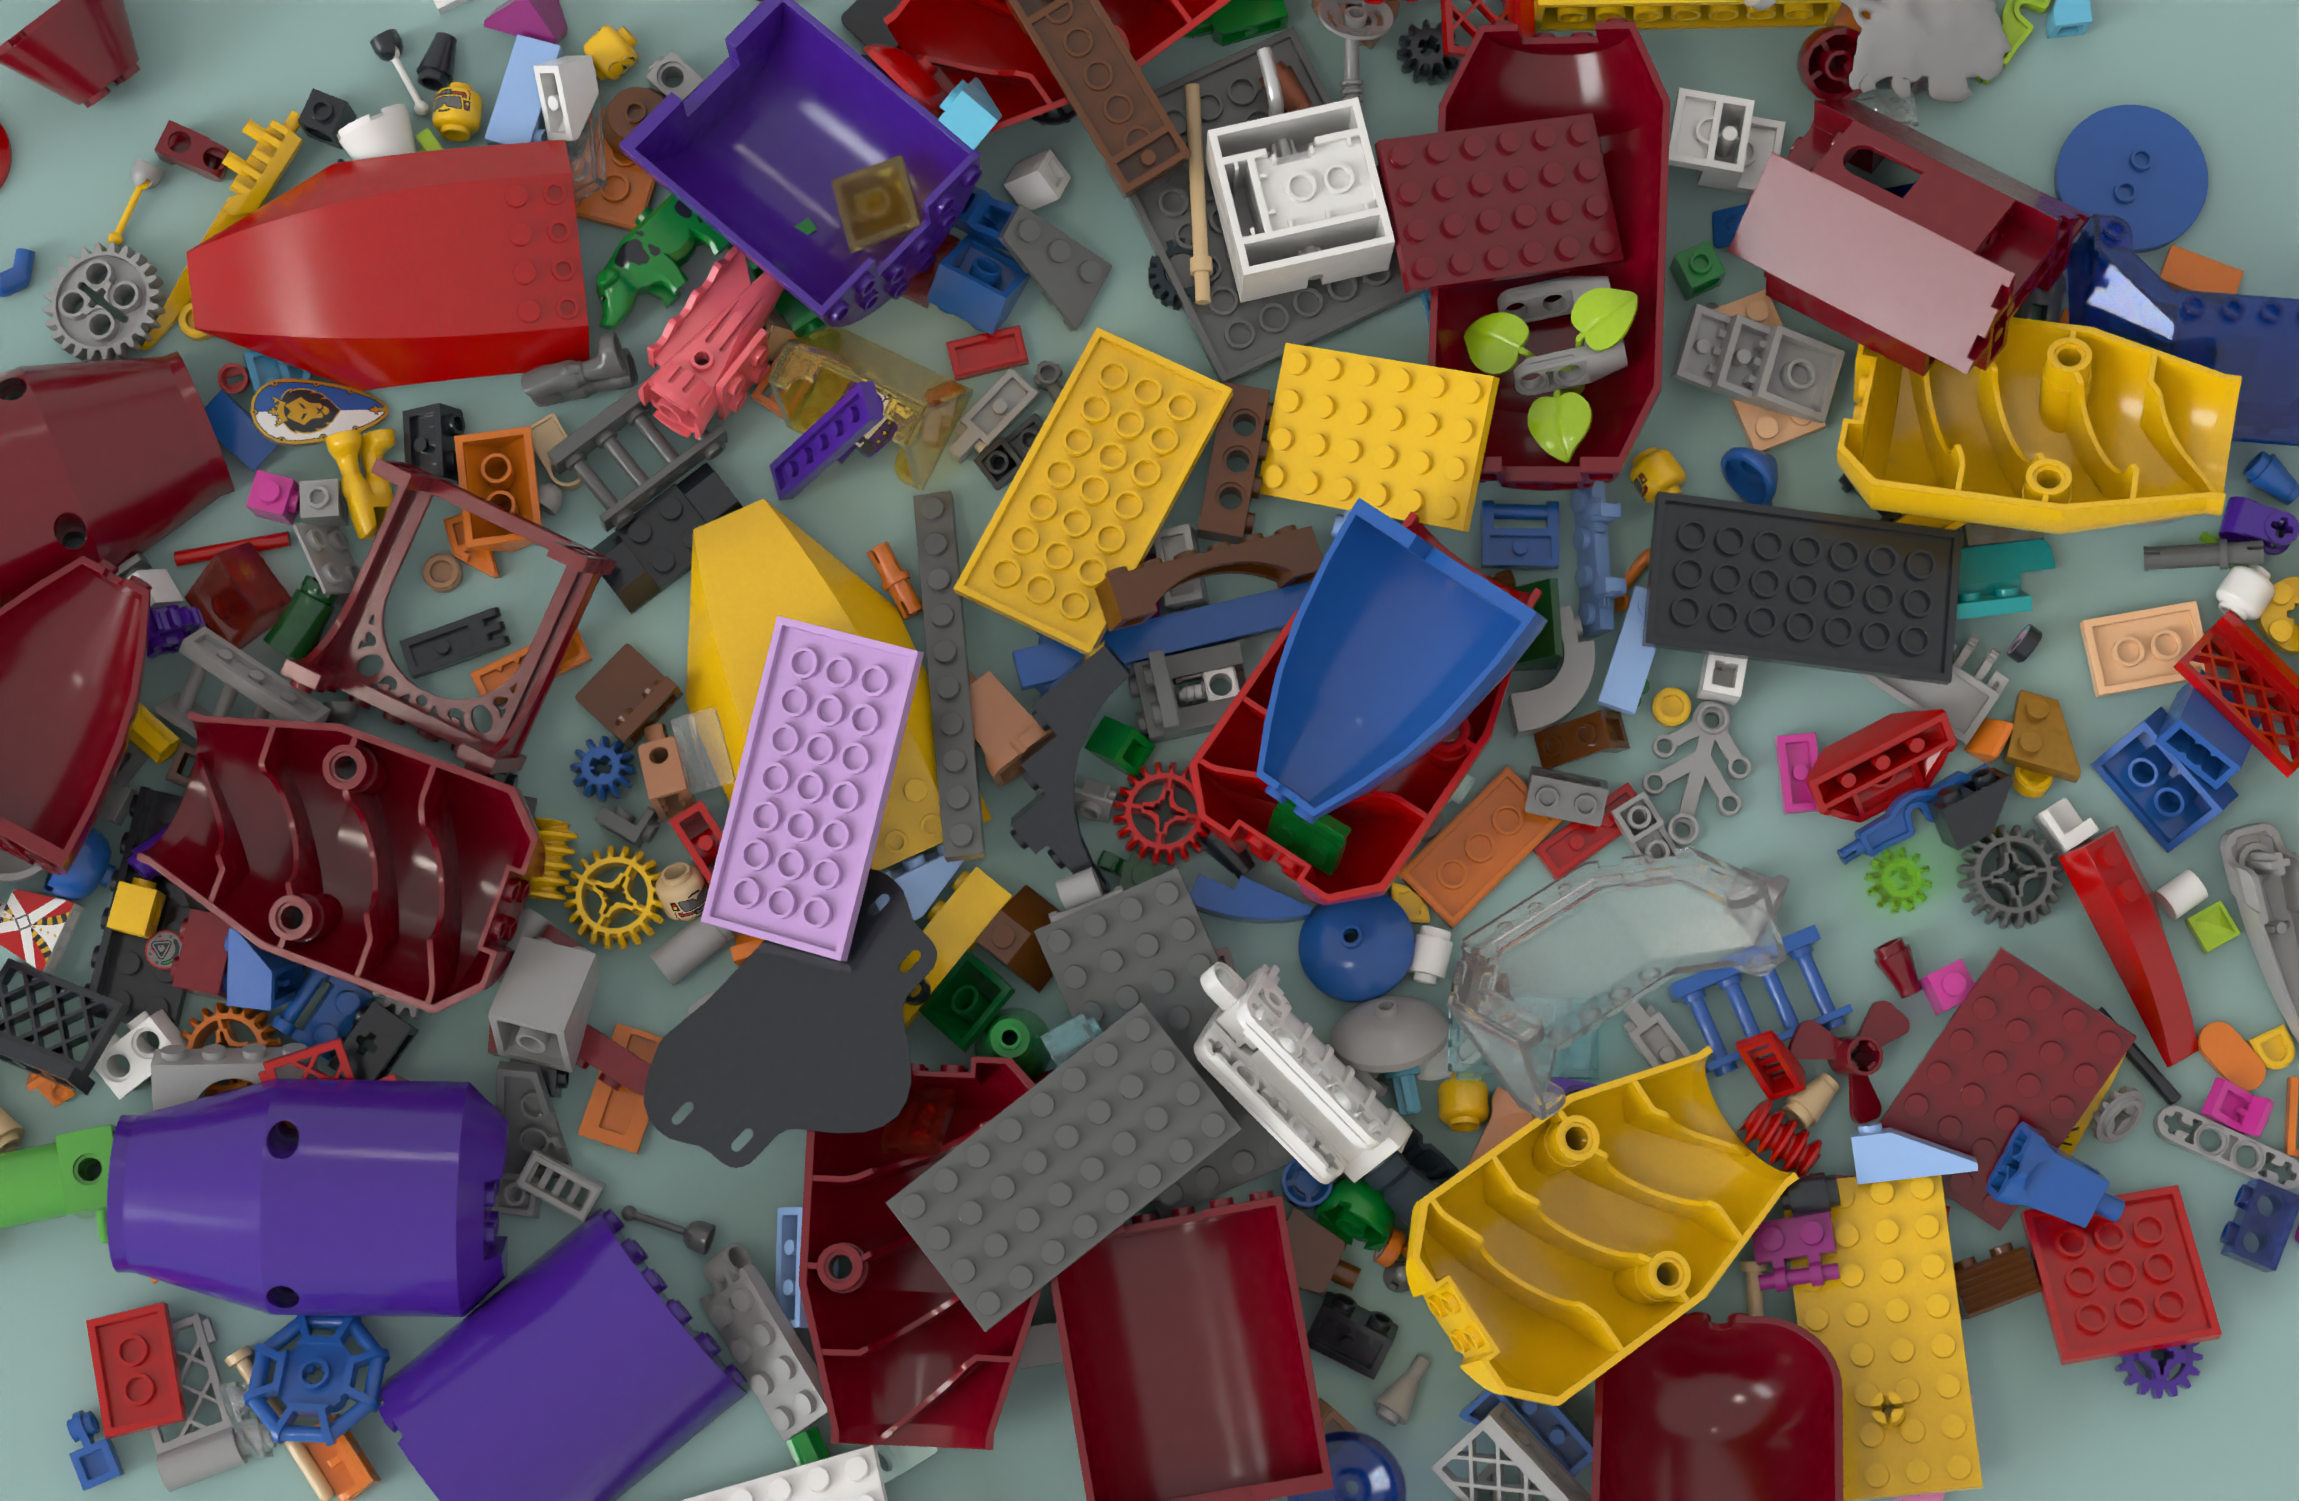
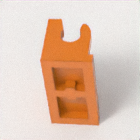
[303,1414,381,1501]

